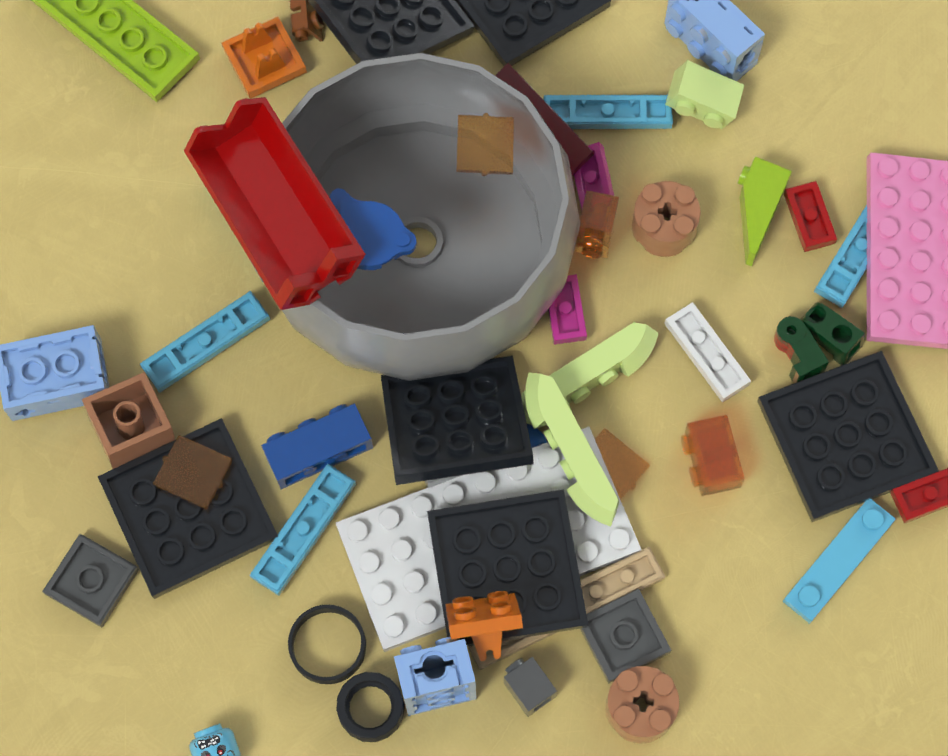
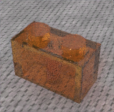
[576,190,619,259]
[681,415,745,496]

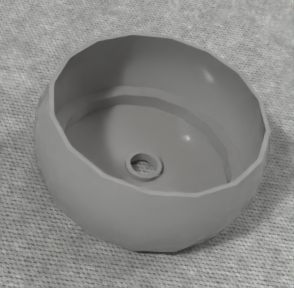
[282,53,580,381]

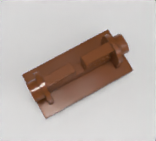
[290,0,324,42]

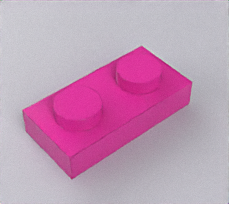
[574,142,616,215]
[548,274,587,345]

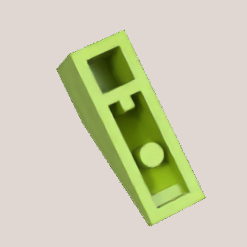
[737,157,792,267]

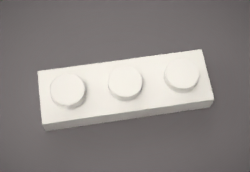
[664,302,751,403]

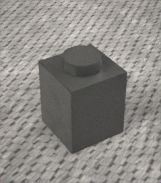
[504,657,557,717]

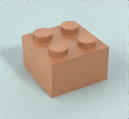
[82,372,175,469]

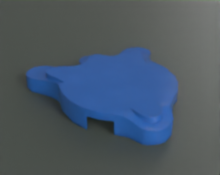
[329,188,417,270]

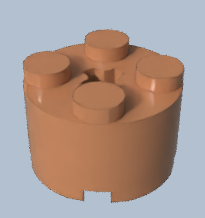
[632,181,701,257]
[606,666,679,744]

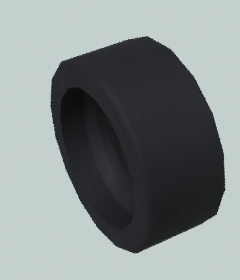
[336,672,404,742]

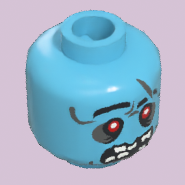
[189,724,241,756]

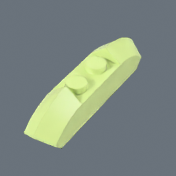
[521,322,658,424]
[525,372,619,527]

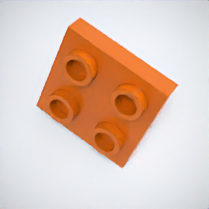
[221,17,307,99]
[445,591,523,661]

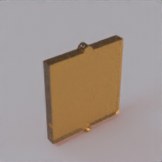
[456,113,514,177]
[595,428,650,500]
[153,435,233,510]

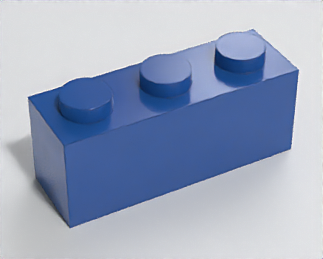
[261,403,373,490]

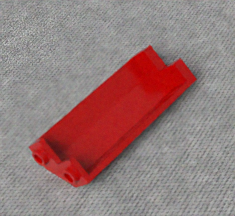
[184,97,366,310]

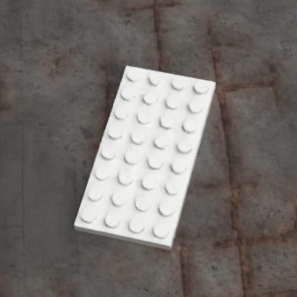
[336,427,642,652]

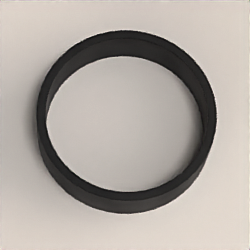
[288,605,366,684]

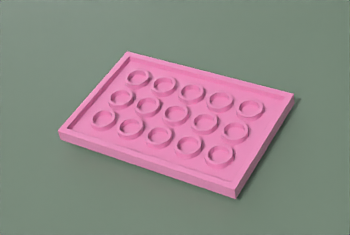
[867,152,948,349]

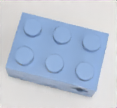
[664,0,765,81]
[0,325,109,421]
[394,637,476,716]

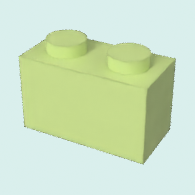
[665,60,744,129]

